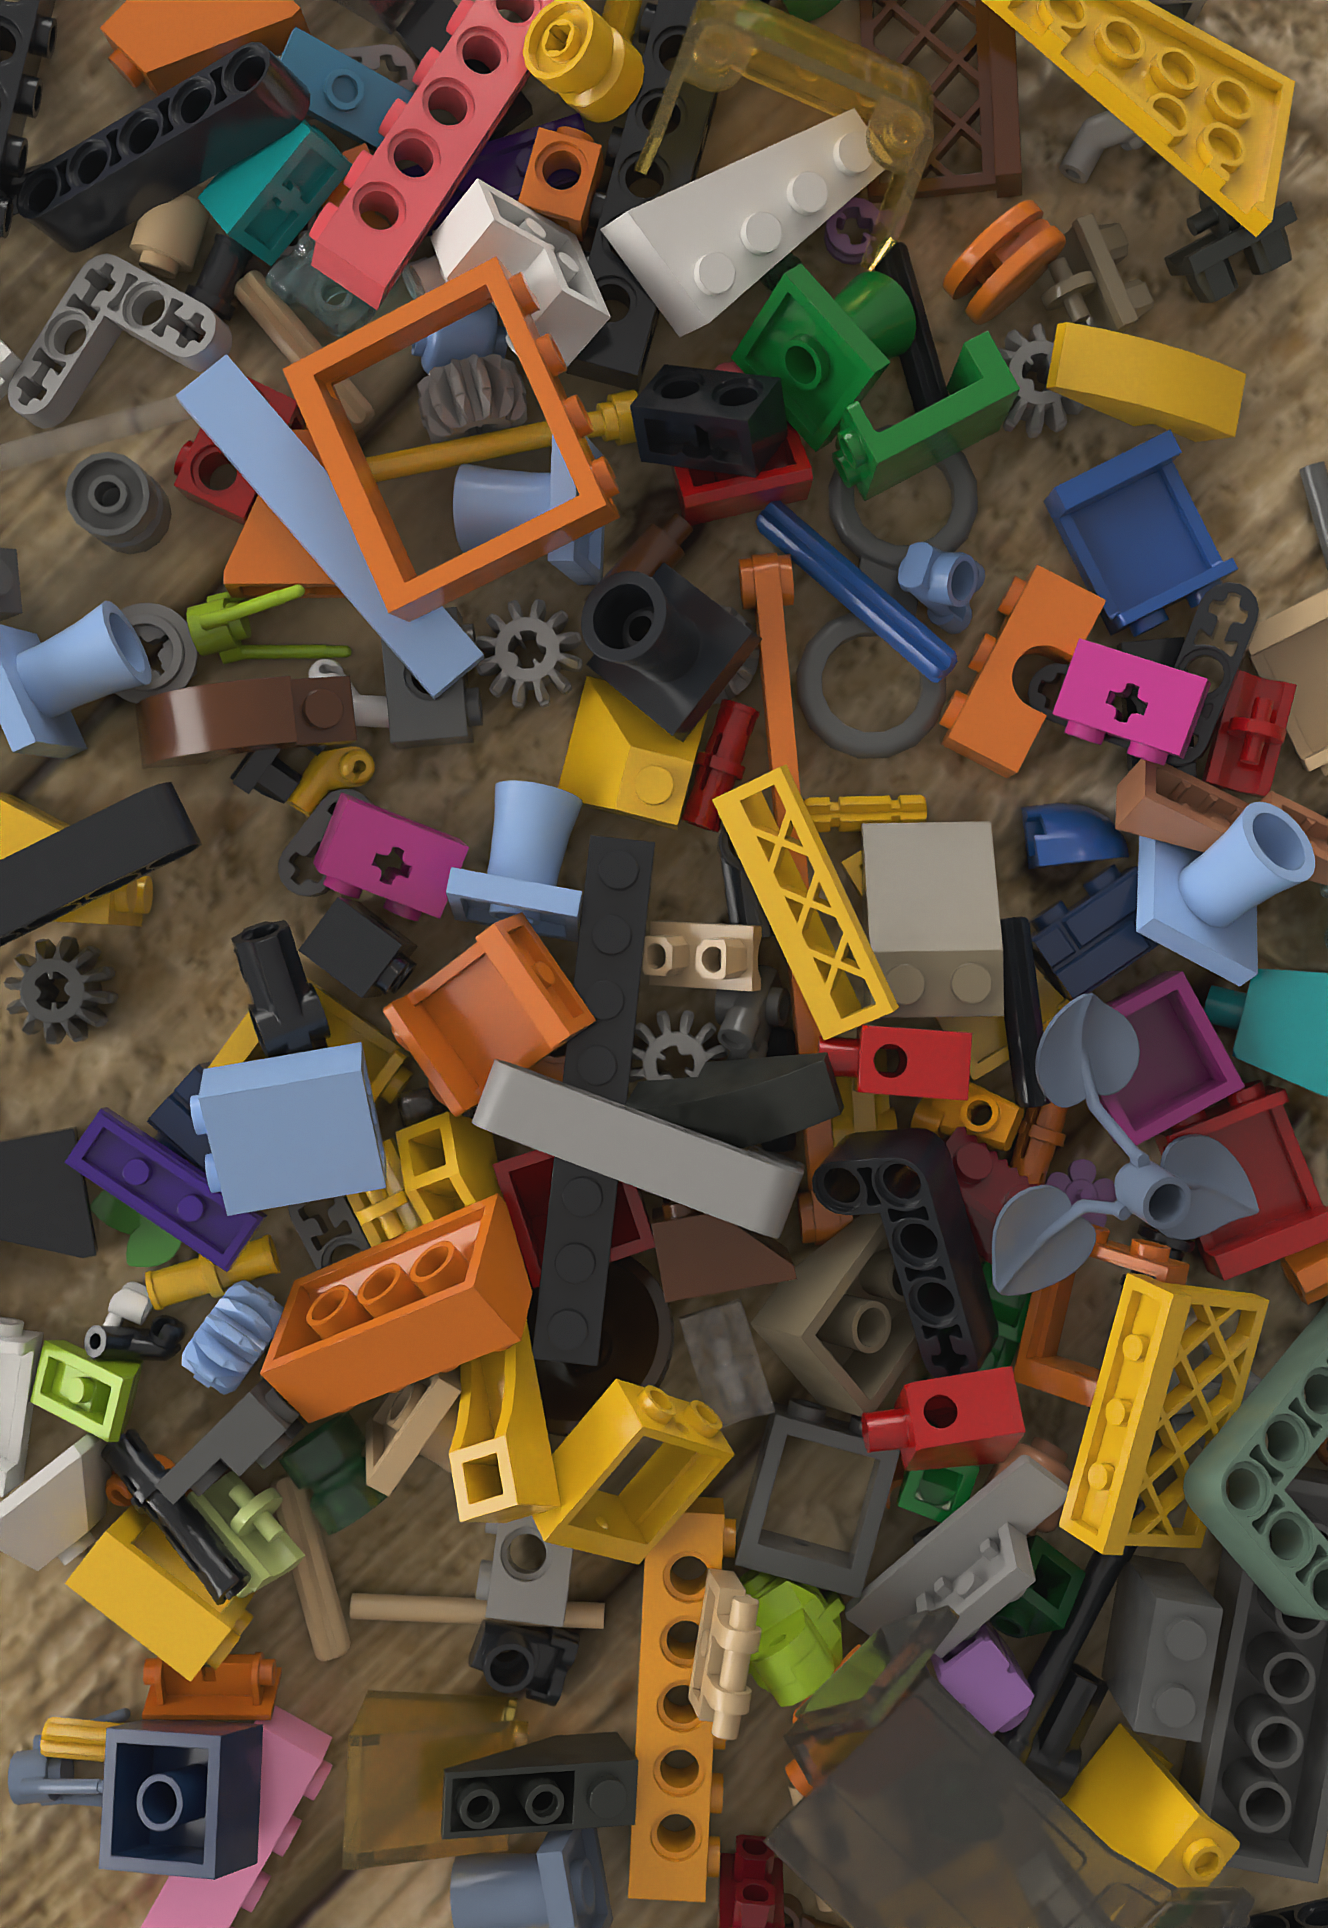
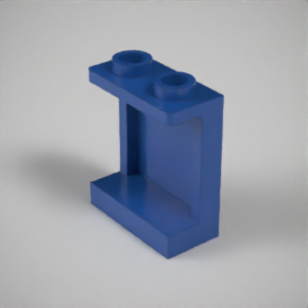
[1043,429,1238,637]

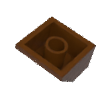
[651,1197,797,1303]

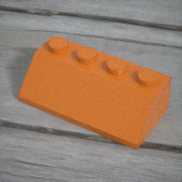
[260,1193,532,1424]

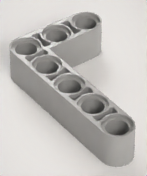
[472,1059,805,1238]

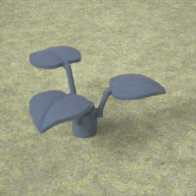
[992,993,1259,1296]

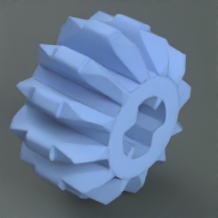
[182,1280,284,1395]

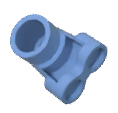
[898,542,985,634]

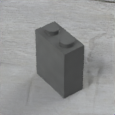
[1101,1555,1223,1743]

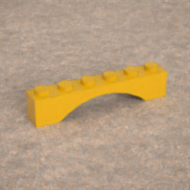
[395,1111,561,1523]

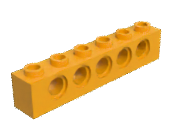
[628,1497,736,1902]

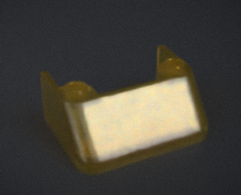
[634,0,934,271]

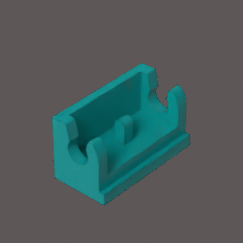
[198,119,353,266]

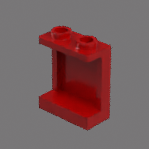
[1154,1080,1328,1281]

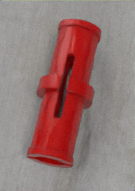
[680,699,760,833]

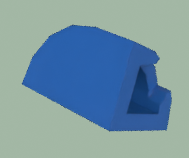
[1021,803,1129,869]

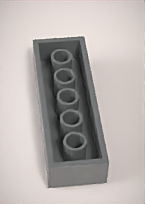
[1179,1466,1328,1884]

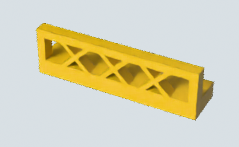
[712,764,899,1040]

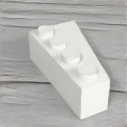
[600,108,892,337]

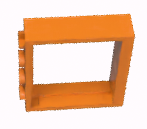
[282,257,620,622]

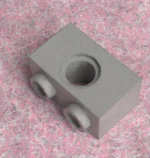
[476,1515,574,1627]

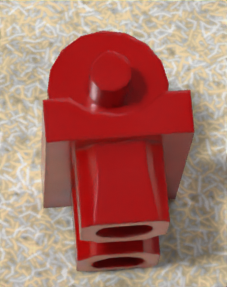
[1202,670,1297,799]

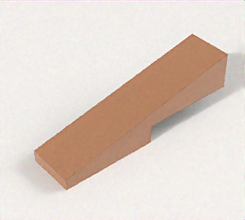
[1115,759,1328,885]

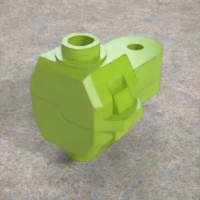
[738,1569,845,1707]

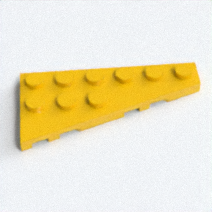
[981,0,1295,237]

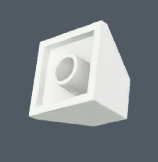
[0,1433,111,1571]

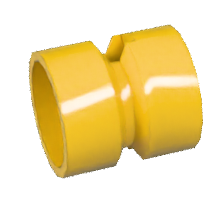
[523,0,645,123]

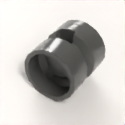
[65,452,172,554]

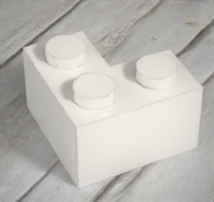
[430,178,611,367]

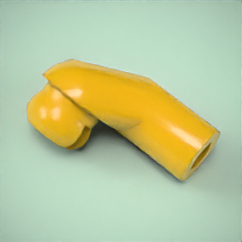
[286,746,375,817]

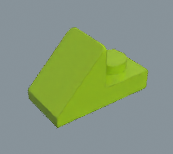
[30,1340,144,1442]

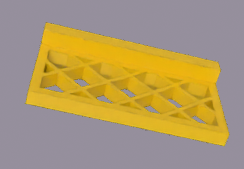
[1059,1273,1270,1555]

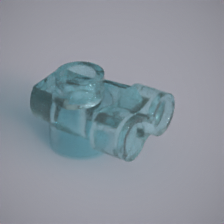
[265,230,377,338]

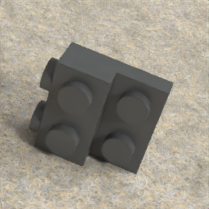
[155,1378,305,1504]

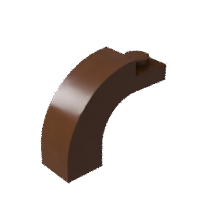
[135,676,357,769]

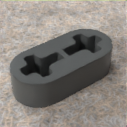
[278,789,373,897]

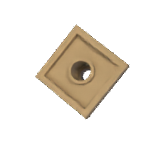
[365,1366,462,1497]

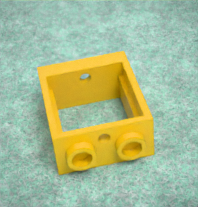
[532,1379,735,1565]
[64,1505,257,1682]

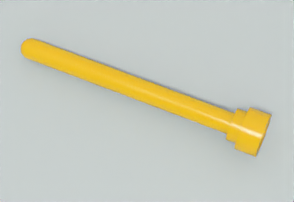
[365,389,638,483]

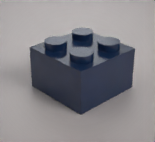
[99,1720,263,1880]

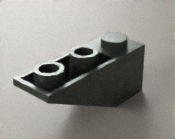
[441,1732,638,1840]

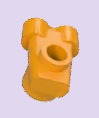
[911,1081,1024,1152]

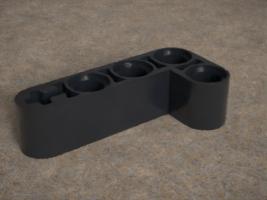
[812,1128,999,1378]

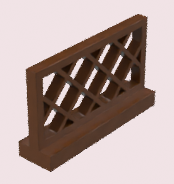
[859,0,1022,203]

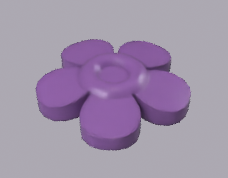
[1044,1159,1116,1227]

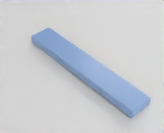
[176,354,484,700]

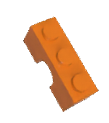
[938,565,1106,778]

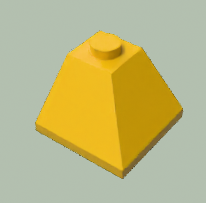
[558,676,708,830]

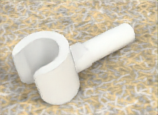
[103,1281,153,1327]

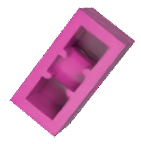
[1052,638,1211,766]
[313,792,469,921]

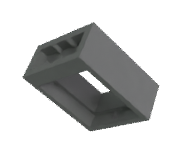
[735,1398,900,1599]

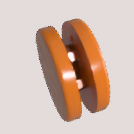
[943,200,1066,325]

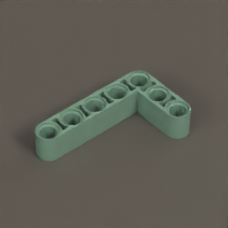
[1183,1301,1328,1621]

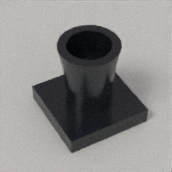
[581,562,762,742]

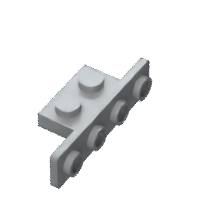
[845,1455,1068,1658]

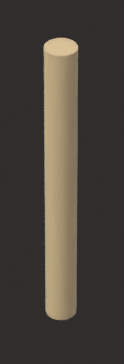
[350,1593,605,1629]

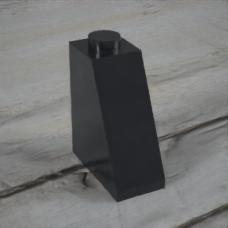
[0,1127,98,1258]

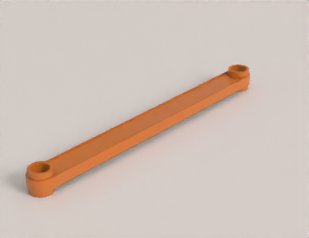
[738,552,853,1246]

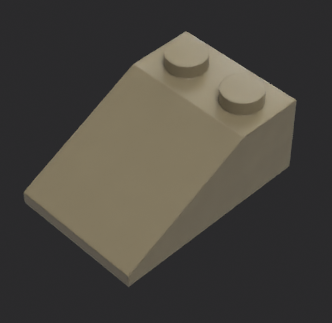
[861,821,1004,1018]
[750,1213,930,1417]

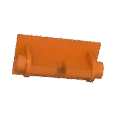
[142,1652,282,1720]

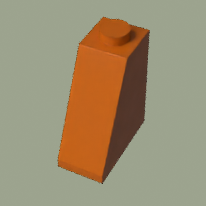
[100,0,311,96]
[223,424,347,598]

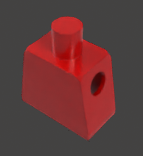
[817,1025,972,1101]
[861,1366,1026,1471]

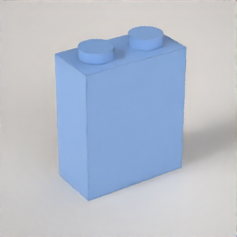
[190,1042,386,1216]

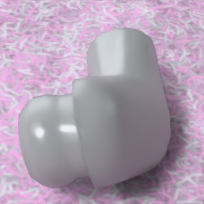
[1059,110,1146,183]

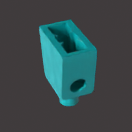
[1204,968,1328,1097]

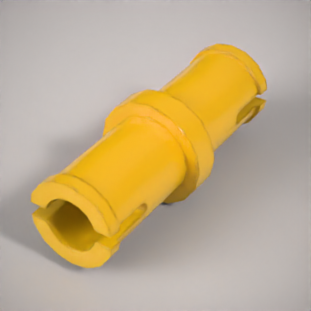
[145,1234,281,1311]

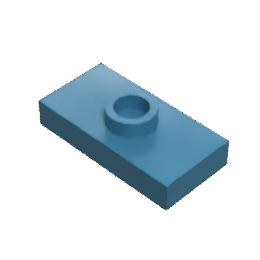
[280,27,414,152]

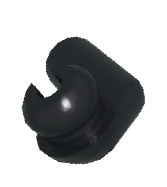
[84,1315,185,1361]

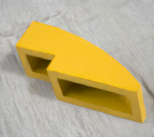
[1046,322,1246,442]

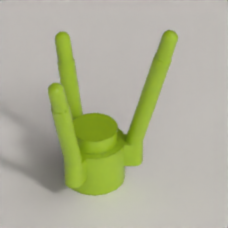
[186,584,352,664]

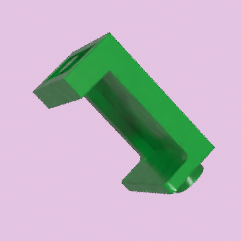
[832,330,1020,501]

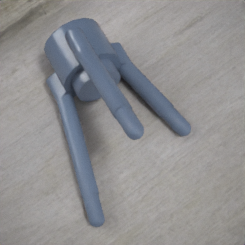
[8,1708,130,1807]

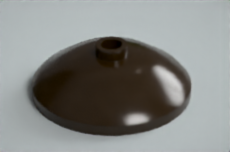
[525,1256,675,1437]

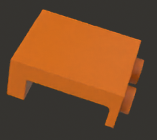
[383,912,597,1117]

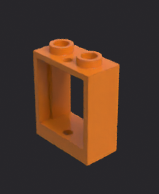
[1014,1223,1190,1407]

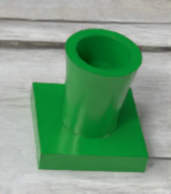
[731,263,916,452]

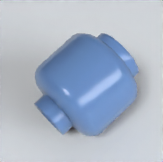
[411,303,507,374]

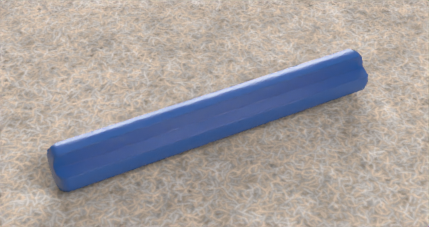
[755,501,958,683]

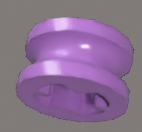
[824,197,883,265]

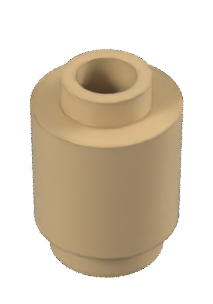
[130,185,210,279]

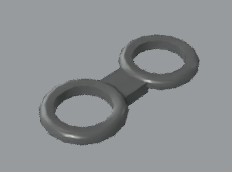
[796,425,978,759]

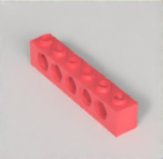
[309,0,554,311]

